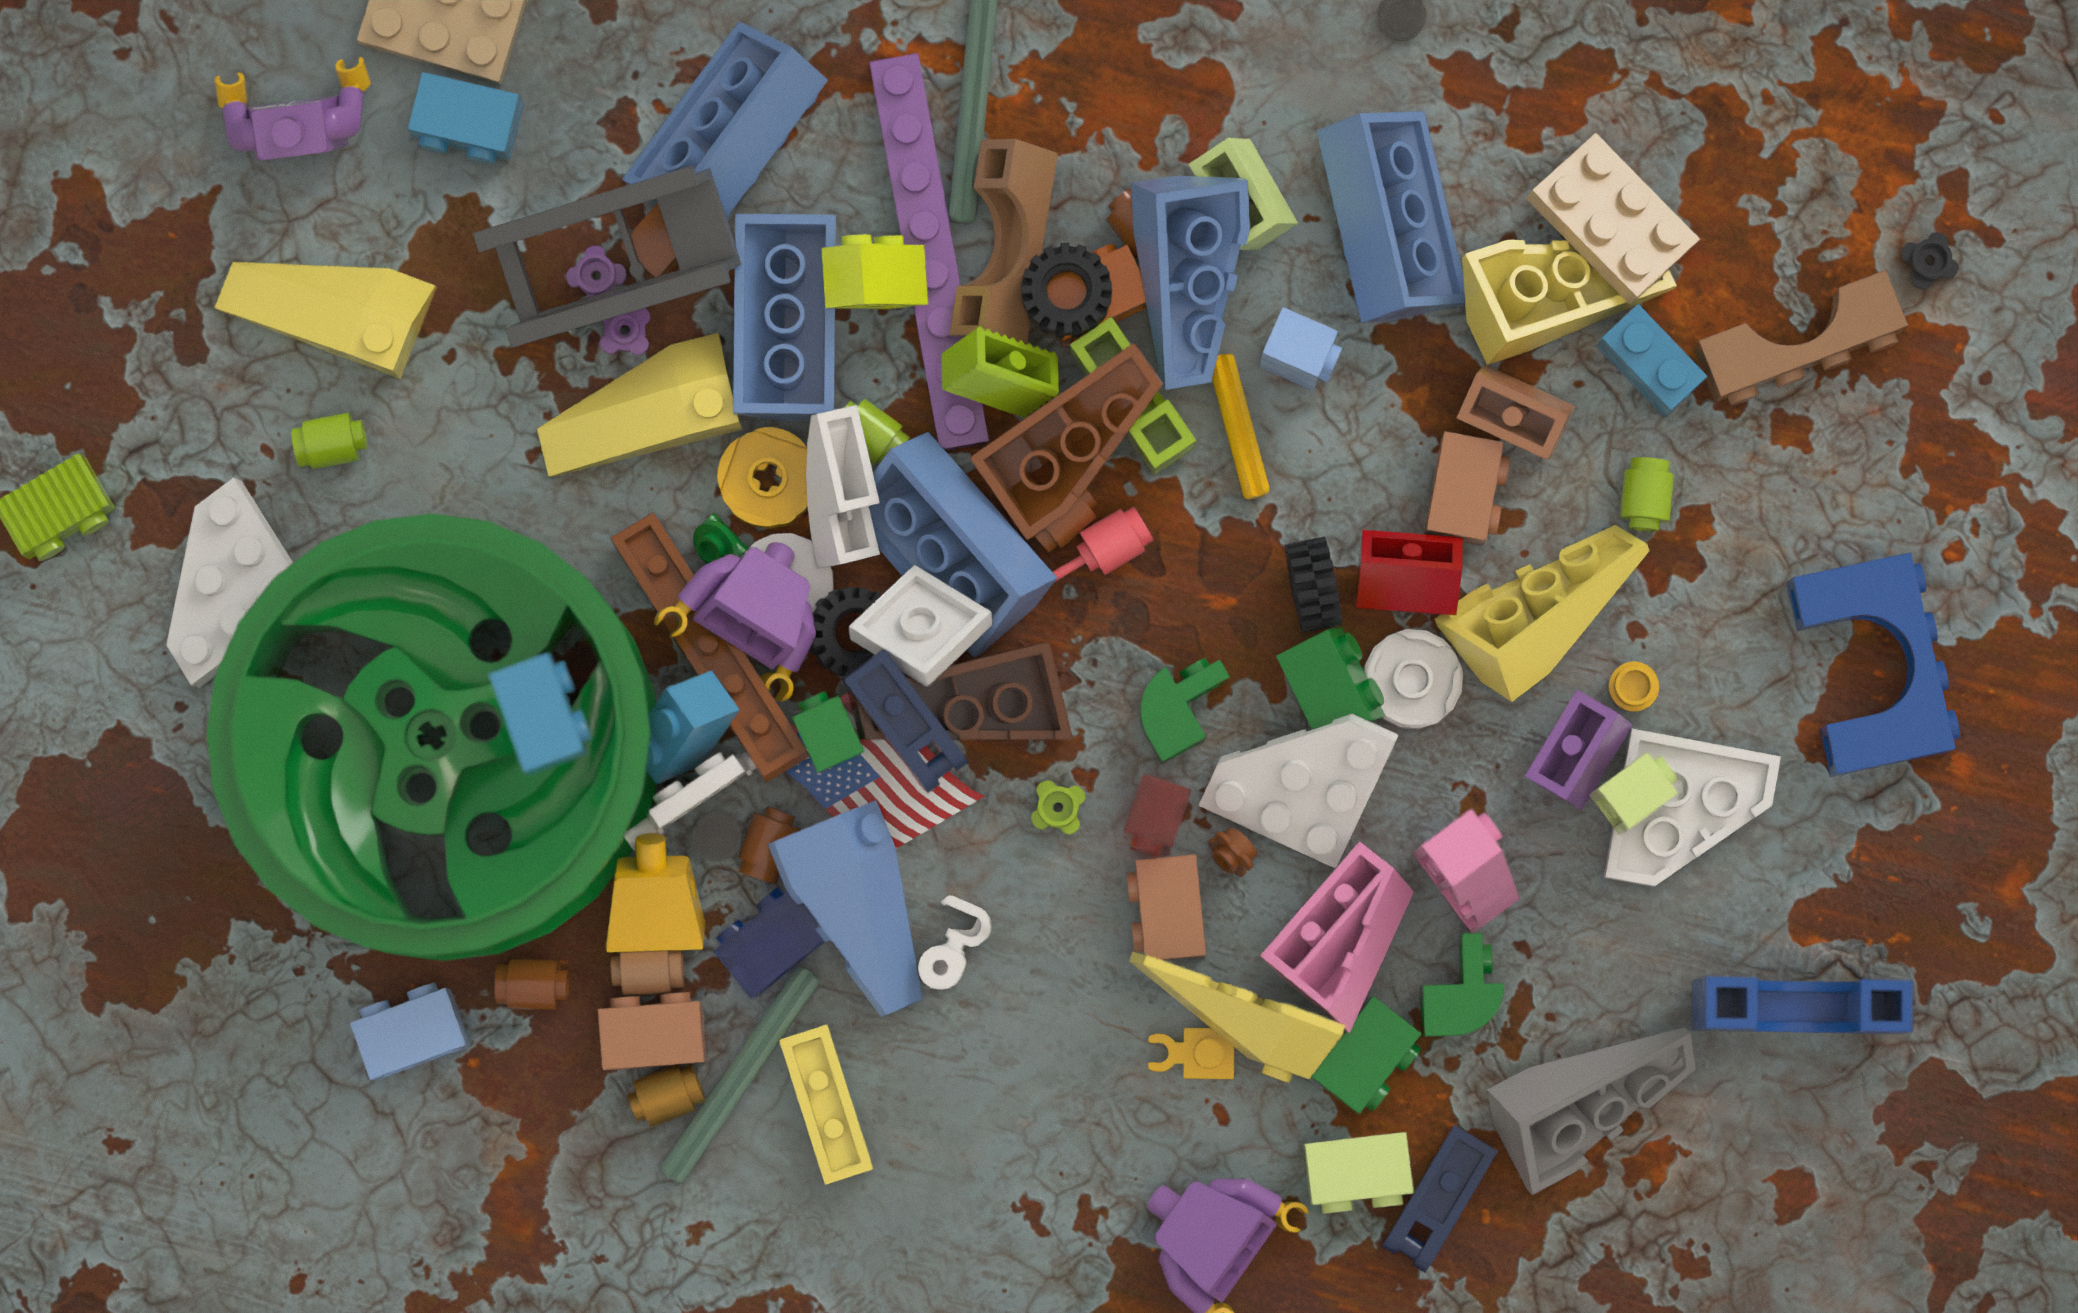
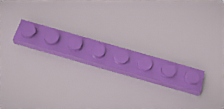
[870,53,989,451]

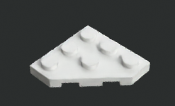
[166,477,293,688]
[1199,714,1398,869]
[1603,729,1781,887]

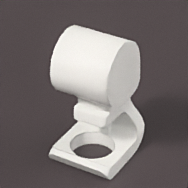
[918,895,992,990]

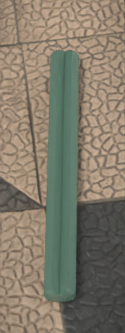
[948,0,997,224]
[660,966,820,1184]

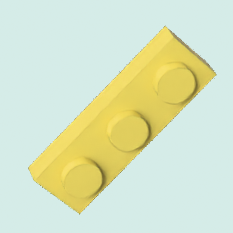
[779,1025,874,1185]

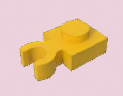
[1148,1028,1234,1079]

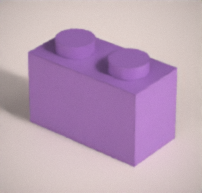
[1525,690,1633,811]

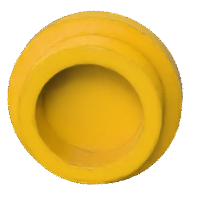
[1608,661,1659,712]

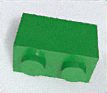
[1276,626,1386,730]
[792,691,864,773]
[1311,996,1422,1114]

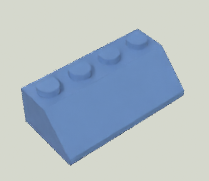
[622,21,828,220]
[1317,111,1465,323]
[733,214,836,422]
[869,432,1057,658]

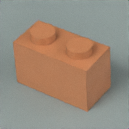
[1457,364,1576,460]
[1424,431,1510,546]
[1126,854,1206,961]
[598,992,707,1071]

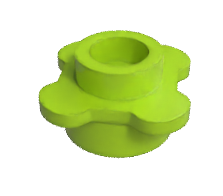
[1031,780,1085,835]

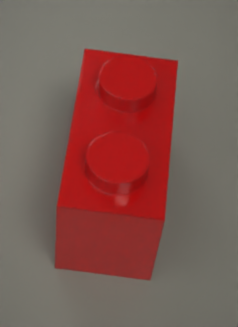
[1356,529,1463,615]

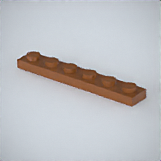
[611,512,809,783]

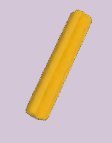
[1212,353,1270,499]

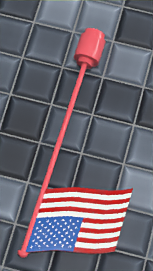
[785,506,1154,849]

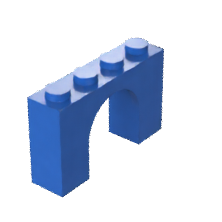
[1786,552,1960,777]
[1691,976,1913,1034]

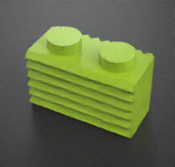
[941,325,1059,418]
[0,453,116,561]

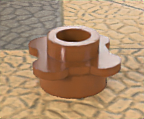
[1208,828,1257,877]

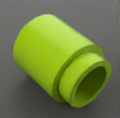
[845,398,910,466]
[291,412,368,470]
[1620,457,1674,532]

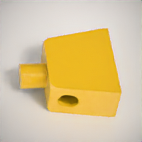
[606,833,705,952]

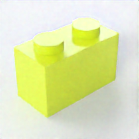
[822,234,928,309]

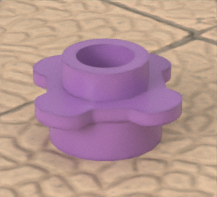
[566,246,626,297]
[600,308,650,355]

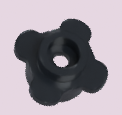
[1901,232,1959,290]

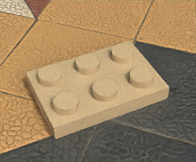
[357,0,527,86]
[1526,133,1700,305]

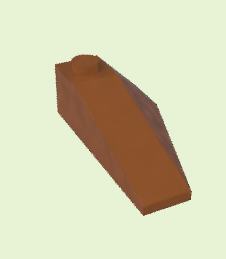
[970,342,1163,540]

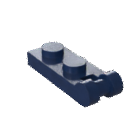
[842,649,968,793]
[1381,1125,1498,1273]

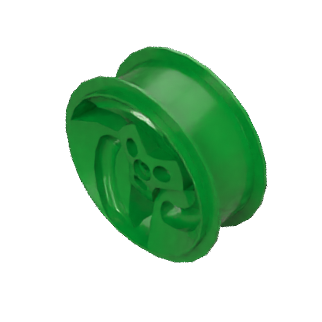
[207,513,657,961]

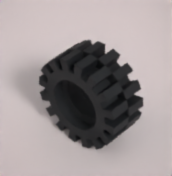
[1021,243,1112,338]
[1285,536,1342,633]
[809,587,882,677]

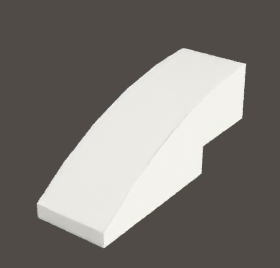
[806,405,880,569]

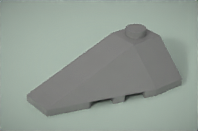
[1487,1027,1696,1195]

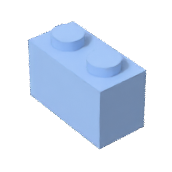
[1259,307,1342,391]
[350,983,471,1081]

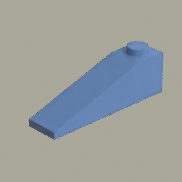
[1131,176,1250,390]
[768,800,923,1017]

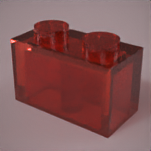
[1123,773,1191,858]

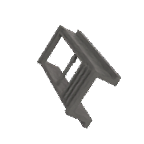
[472,165,741,348]

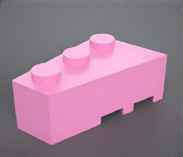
[1412,809,1520,933]
[1260,841,1414,1033]

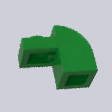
[1140,658,1230,765]
[1420,933,1504,1037]

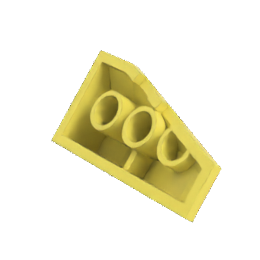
[1462,240,1677,365]
[214,262,437,379]
[537,333,743,478]
[1435,525,1649,702]
[1129,952,1346,1083]

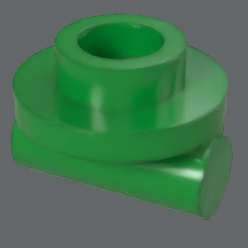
[693,513,749,564]

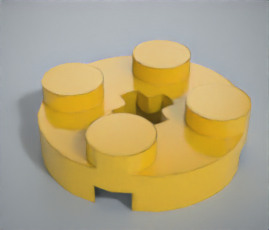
[717,427,808,529]

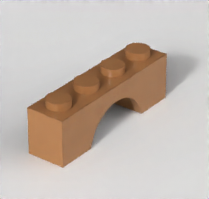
[949,139,1058,345]
[1693,270,1908,406]

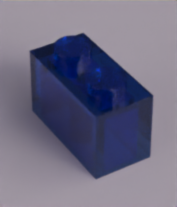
[713,887,825,1000]

